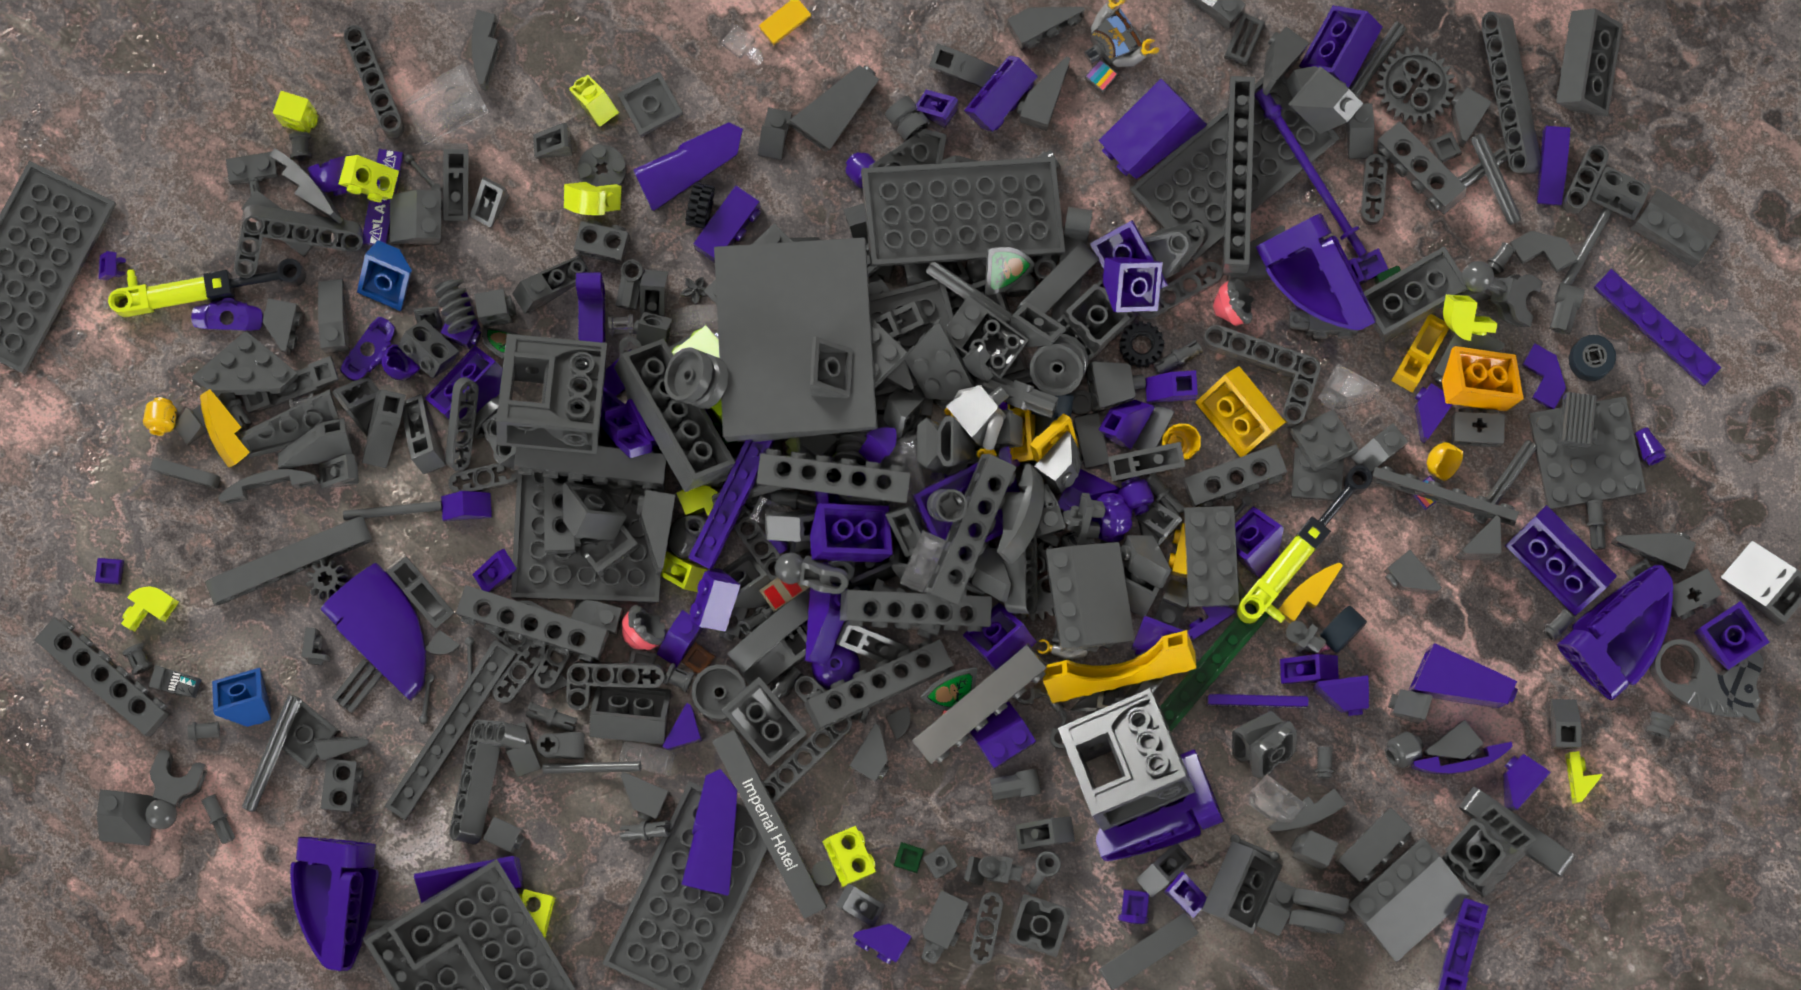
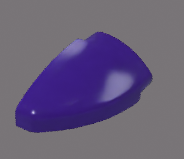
[1256,213,1376,330]
[321,563,426,701]
[1557,565,1673,701]
[1096,749,1224,861]
[290,837,379,971]

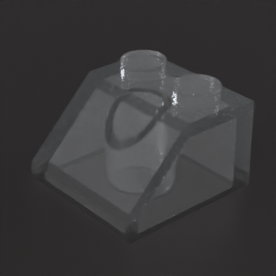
[1318,364,1381,410]

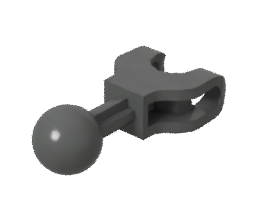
[1462,261,1543,327]

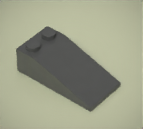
[1364,246,1467,343]

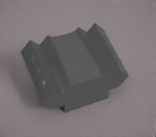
[1057,279,1137,363]
[1442,803,1537,897]

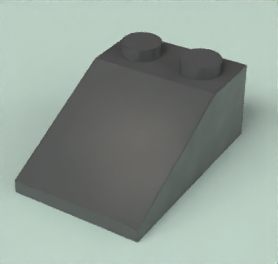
[636,490,675,575]
[721,676,807,766]

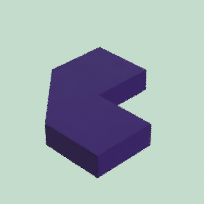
[1522,343,1566,409]

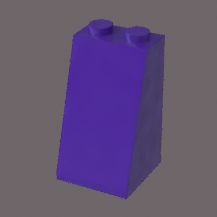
[1098,79,1207,179]
[1408,643,1518,709]

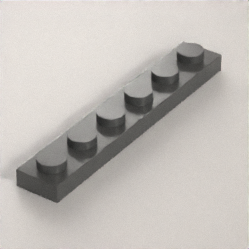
[1372,466,1519,526]

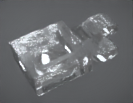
[721,24,764,66]

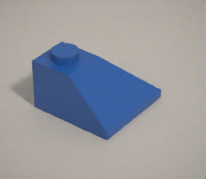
[357,240,412,311]
[212,668,271,727]

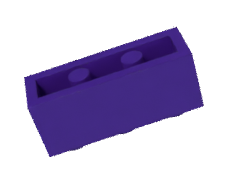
[964,56,1038,132]
[693,185,761,263]

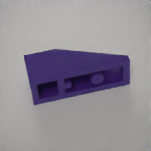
[805,585,849,666]

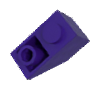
[1145,370,1198,403]
[1098,399,1155,449]
[853,923,912,964]

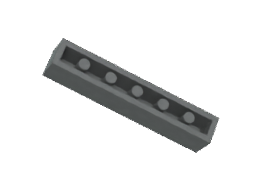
[513,446,666,491]
[912,643,1048,763]

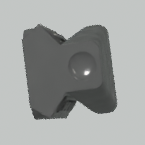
[917,416,975,475]
[1232,711,1297,778]
[1009,894,1072,958]

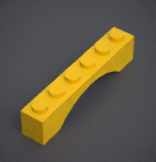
[1043,630,1196,703]

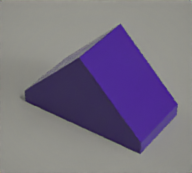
[916,89,958,129]
[441,491,492,521]
[662,703,702,751]

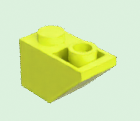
[569,75,619,127]

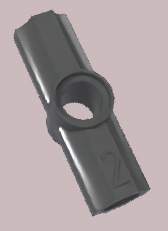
[983,376,1059,418]

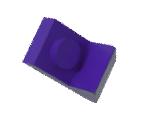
[472,549,517,592]
[1188,606,1235,642]
[1164,871,1207,919]

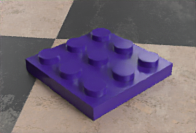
[912,462,1003,556]

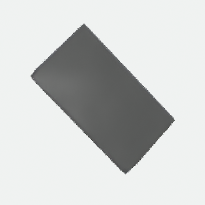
[1132,403,1175,451]

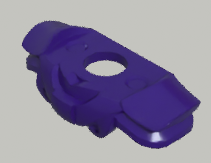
[191,297,263,331]
[340,317,395,381]

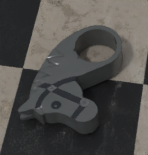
[1649,639,1764,723]

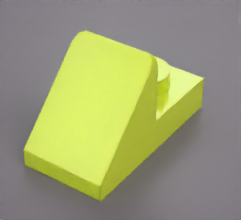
[1565,751,1603,804]

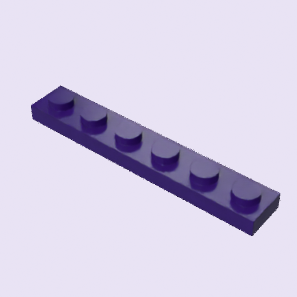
[1594,269,1722,386]
[688,439,776,569]

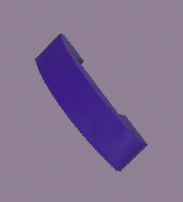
[1411,741,1513,775]
[1437,898,1489,990]

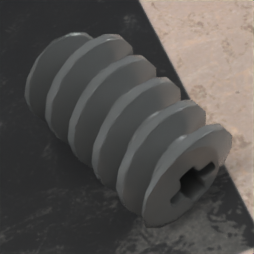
[434,279,476,334]
[831,430,871,481]

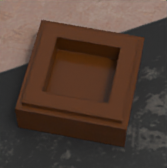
[681,642,716,675]

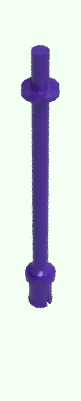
[1254,89,1367,257]

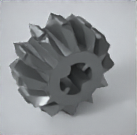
[306,559,349,601]

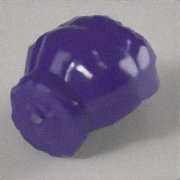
[1097,493,1132,543]

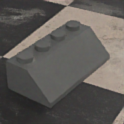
[1556,8,1623,117]

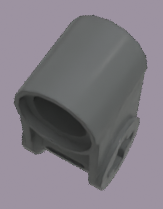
[536,732,585,759]

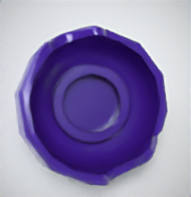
[382,344,420,380]

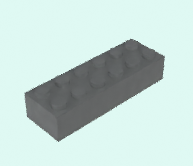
[614,338,735,492]

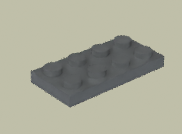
[1184,506,1239,608]

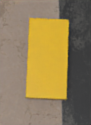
[758,0,811,45]

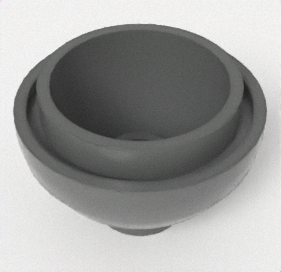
[668,515,707,561]

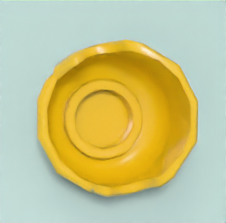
[1161,423,1201,461]
[1426,442,1463,481]

